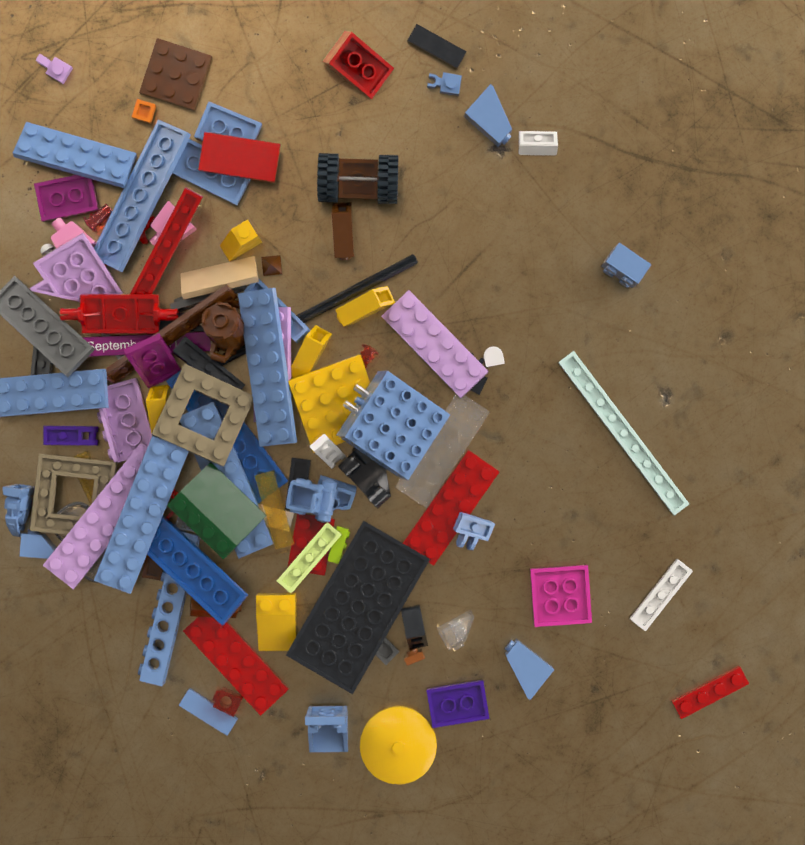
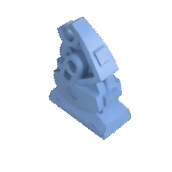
[2,484,35,537]

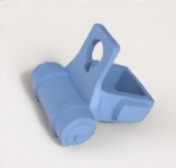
[286,478,338,523]

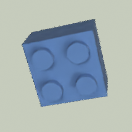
[601,243,651,288]

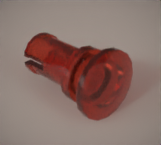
[83,204,112,232]
[360,344,379,369]

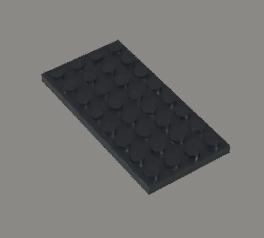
[286,521,430,695]

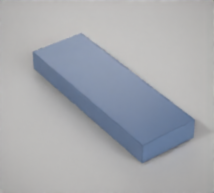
[178,688,238,736]

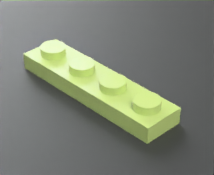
[277,522,342,593]

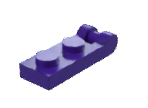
[43,426,98,446]

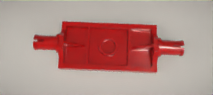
[60,294,178,334]

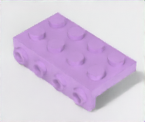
[97,378,152,463]

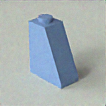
[464,84,512,147]
[505,638,554,700]

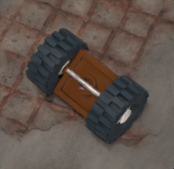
[317,153,398,204]

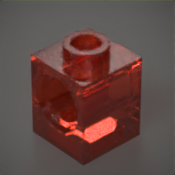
[212,686,243,717]

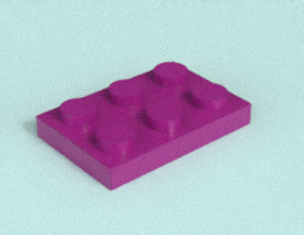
[34,175,99,222]
[123,333,181,388]

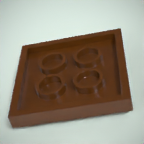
[139,38,212,111]

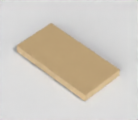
[180,256,259,300]

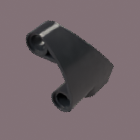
[338,448,391,509]

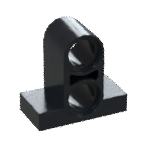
[401,605,428,650]

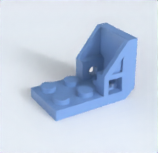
[305,706,348,752]

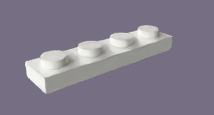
[629,559,693,631]

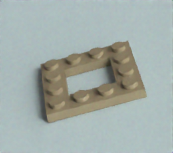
[151,363,253,467]
[30,454,117,535]

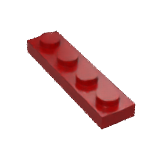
[671,666,749,719]

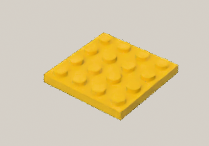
[288,354,370,453]

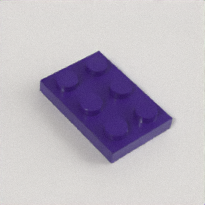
[426,680,490,728]

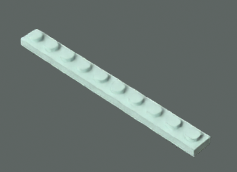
[558,351,689,515]

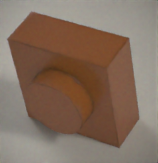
[404,648,425,666]

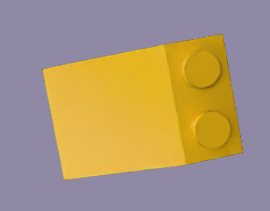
[256,593,297,651]

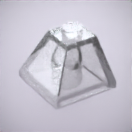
[437,609,474,651]

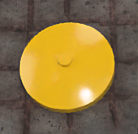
[360,706,437,784]

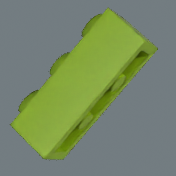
[328,526,350,564]

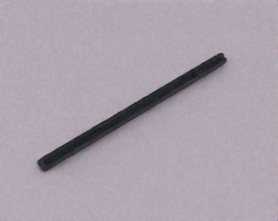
[217,254,418,366]

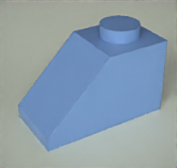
[19,529,57,559]

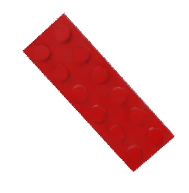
[403,450,499,566]
[183,617,289,716]

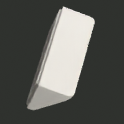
[519,131,558,155]

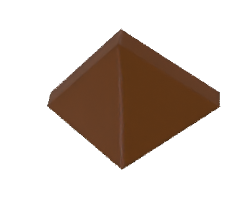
[261,255,282,276]

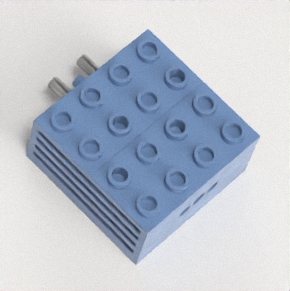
[336,371,450,480]

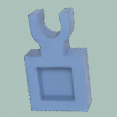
[427,72,462,96]

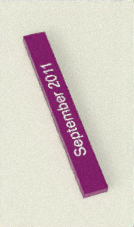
[82,332,211,356]

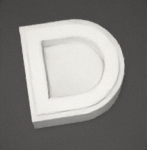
[484,346,505,367]

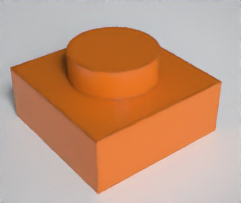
[132,99,156,124]

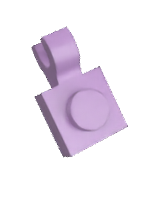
[36,54,73,84]

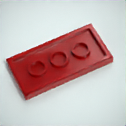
[198,132,281,183]

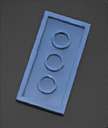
[172,139,251,206]

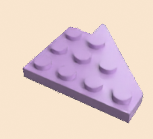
[30,232,123,302]

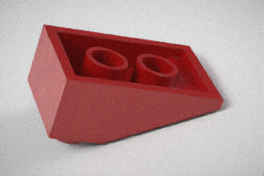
[322,31,394,99]

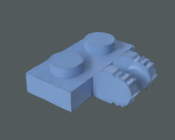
[453,512,495,550]

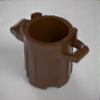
[202,300,245,363]

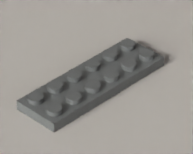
[0,276,95,377]

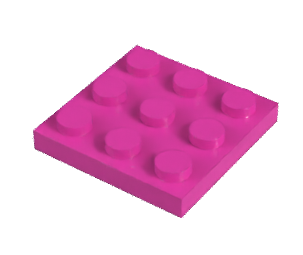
[530,565,592,627]

